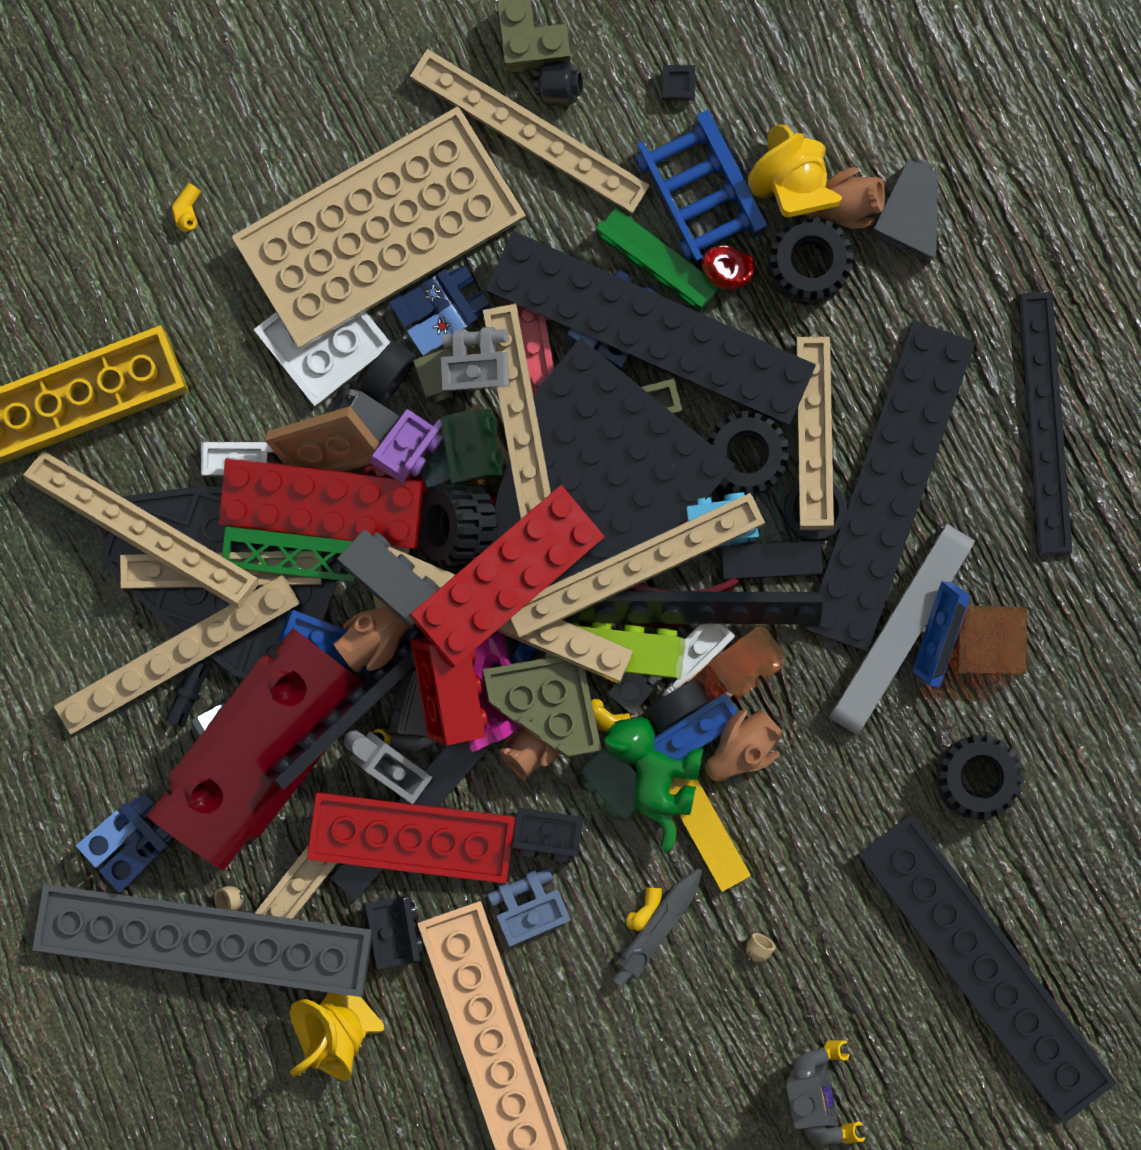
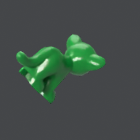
[604,717,704,852]

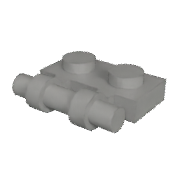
[441,327,509,391]

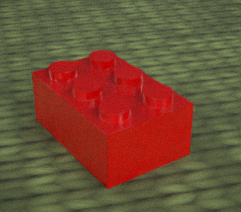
[410,637,487,746]

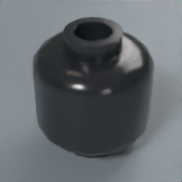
[533,62,584,106]

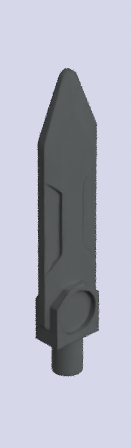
[612,869,702,988]

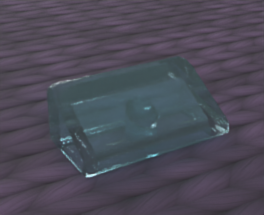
[419,441,458,487]

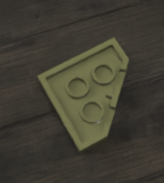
[481,657,601,758]

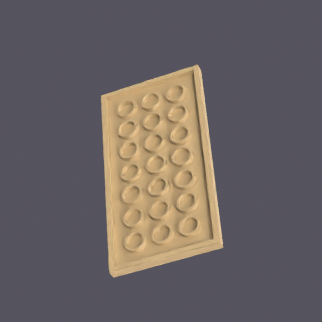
[231,106,526,350]

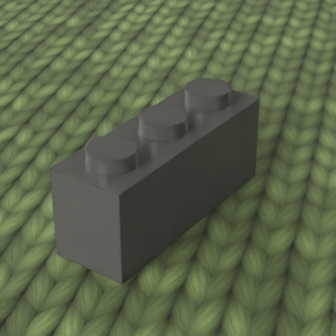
[337,529,440,631]

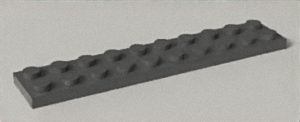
[32,884,373,997]

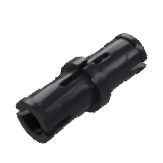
[164,662,211,728]

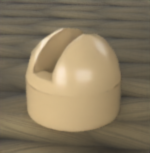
[214,886,243,911]
[746,933,776,963]

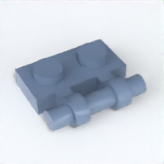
[488,868,571,947]

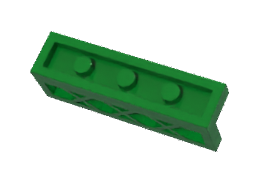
[596,207,720,313]
[222,526,355,582]

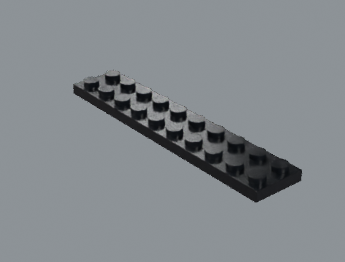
[486,231,816,427]
[805,320,976,652]
[858,814,1117,1124]

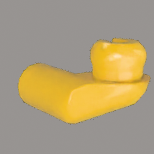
[172,183,201,232]
[591,699,631,732]
[626,887,662,932]

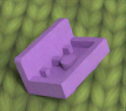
[369,409,444,484]

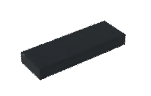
[721,541,823,580]

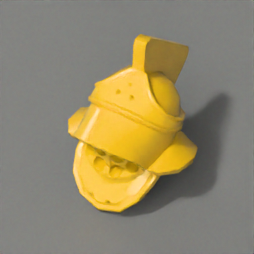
[748,124,843,217]
[289,992,384,1081]

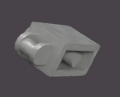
[344,731,433,804]

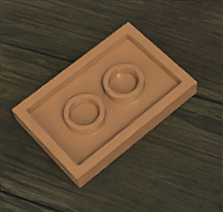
[265,406,380,471]

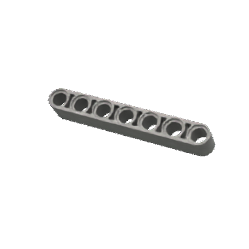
[829,524,975,735]

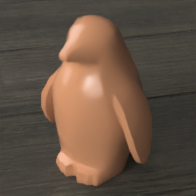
[803,167,885,229]
[333,607,412,673]
[705,708,783,782]
[499,727,560,782]

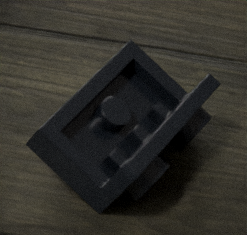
[511,808,583,862]
[362,895,423,970]

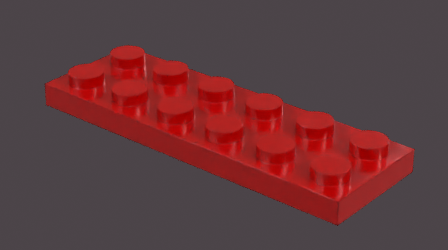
[219,458,424,549]
[409,485,605,668]
[307,792,515,884]

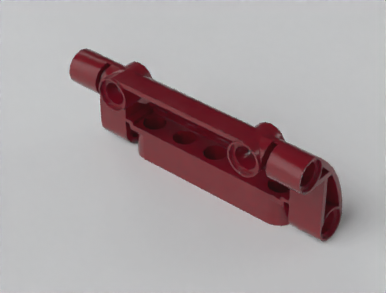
[146,628,365,871]

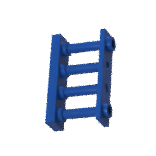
[634,109,767,266]

